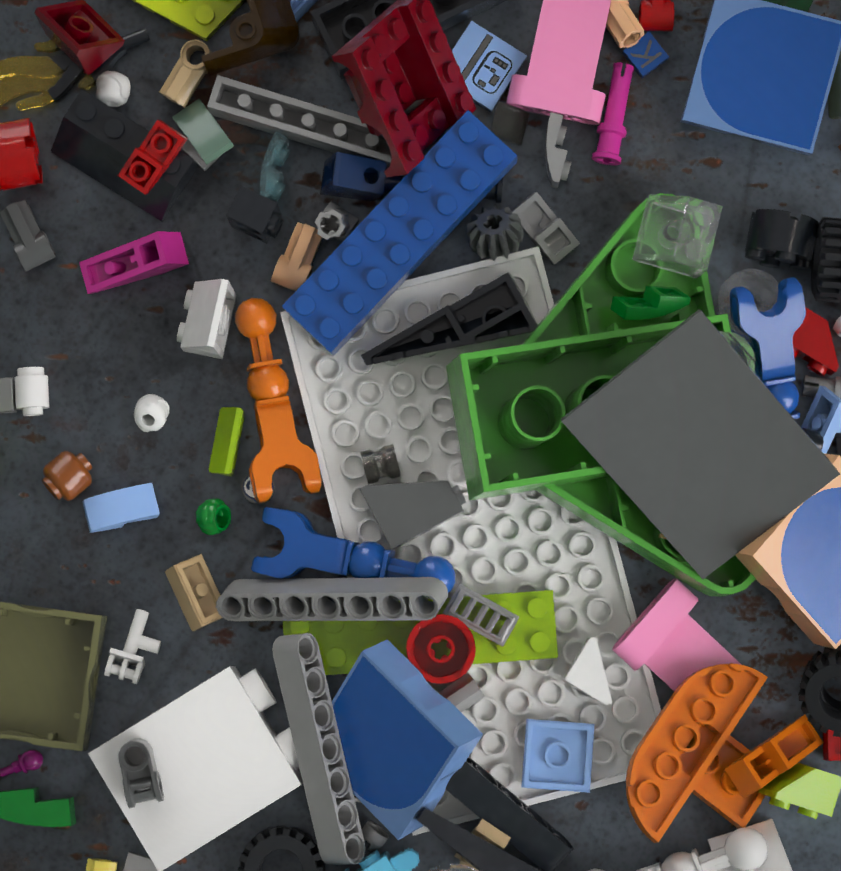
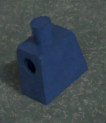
[320,152,402,201]

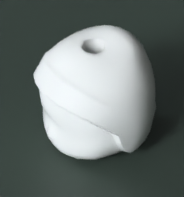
[95,71,131,107]
[134,394,169,432]

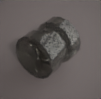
[360,444,401,485]

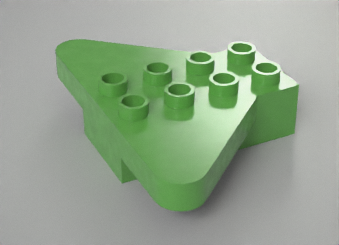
[446,193,756,597]

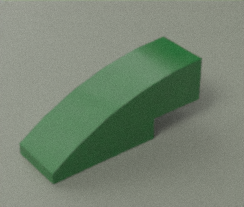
[0,787,76,827]

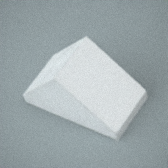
[563,637,613,705]

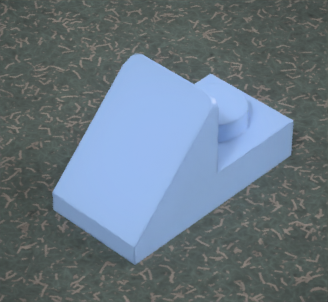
[801,386,841,454]

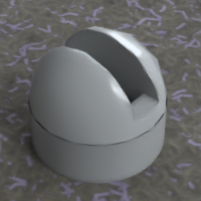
[362,821,389,851]

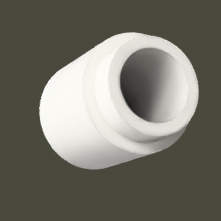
[14,367,50,416]

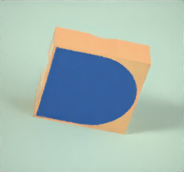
[735,453,841,649]

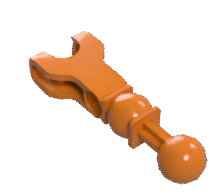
[235,298,321,503]

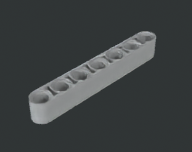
[216,577,448,621]
[272,633,365,865]

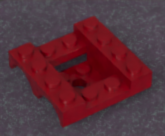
[332,0,476,177]

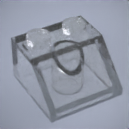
[632,194,723,278]

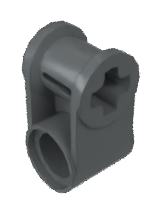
[118,738,164,808]

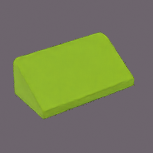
[209,407,245,477]

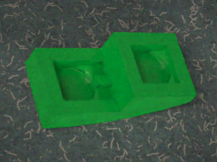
[610,285,691,320]

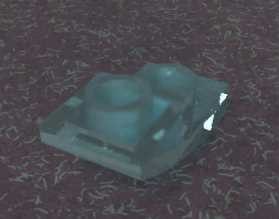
[260,131,291,202]

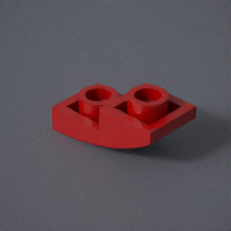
[118,120,188,195]

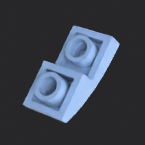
[82,483,160,533]

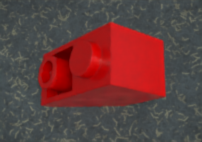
[793,307,839,376]

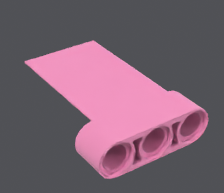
[506,0,611,125]
[612,578,742,691]

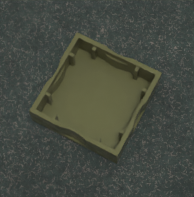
[0,602,107,751]

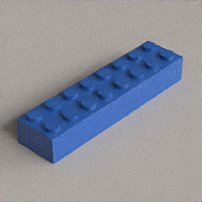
[282,110,517,356]

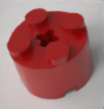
[0,118,43,191]
[406,614,476,684]

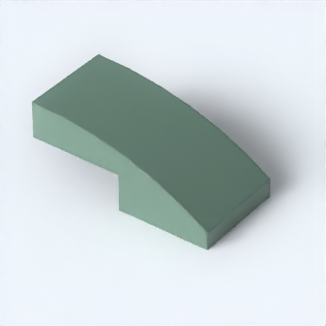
[172,99,234,165]

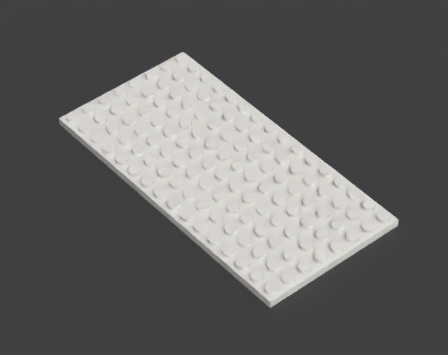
[280,246,661,835]

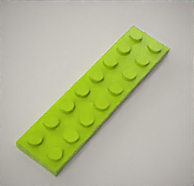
[283,590,558,675]

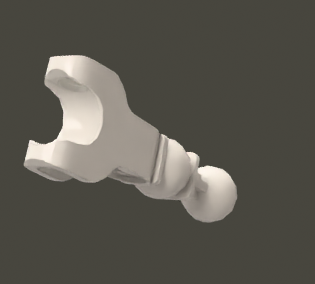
[588,827,768,871]

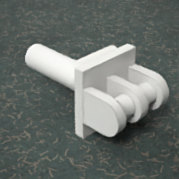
[104,609,161,685]

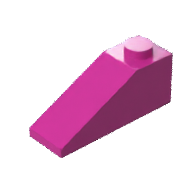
[79,231,189,294]

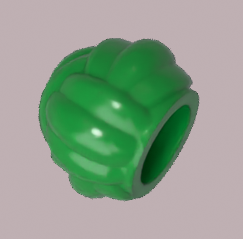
[195,498,231,535]

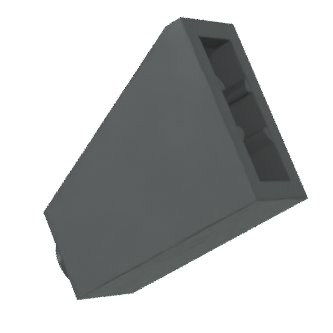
[360,480,466,550]

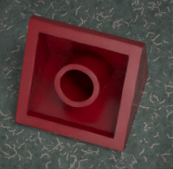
[34,0,125,76]

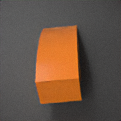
[725,714,824,798]

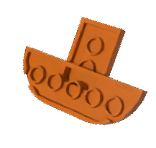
[626,663,768,843]

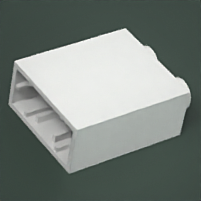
[88,666,303,871]

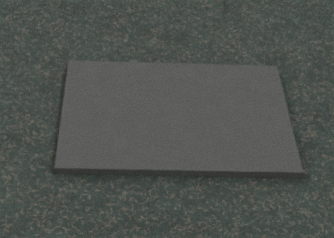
[561,309,840,579]

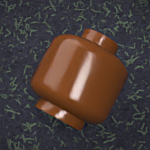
[41,451,93,501]

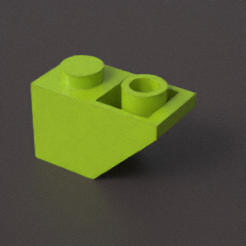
[758,763,841,819]

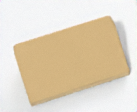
[165,554,222,631]

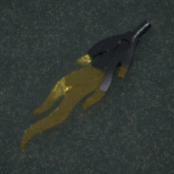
[0,28,150,111]

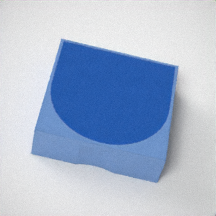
[680,0,841,156]
[332,639,483,840]

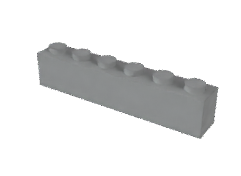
[207,75,391,168]

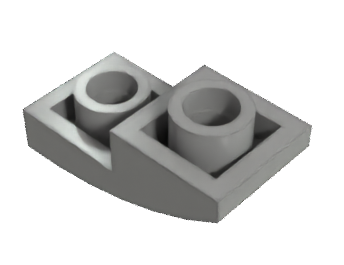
[545,112,572,189]

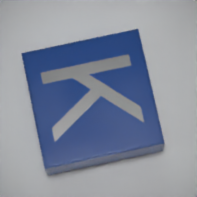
[622,31,669,79]

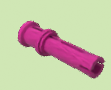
[592,62,634,166]

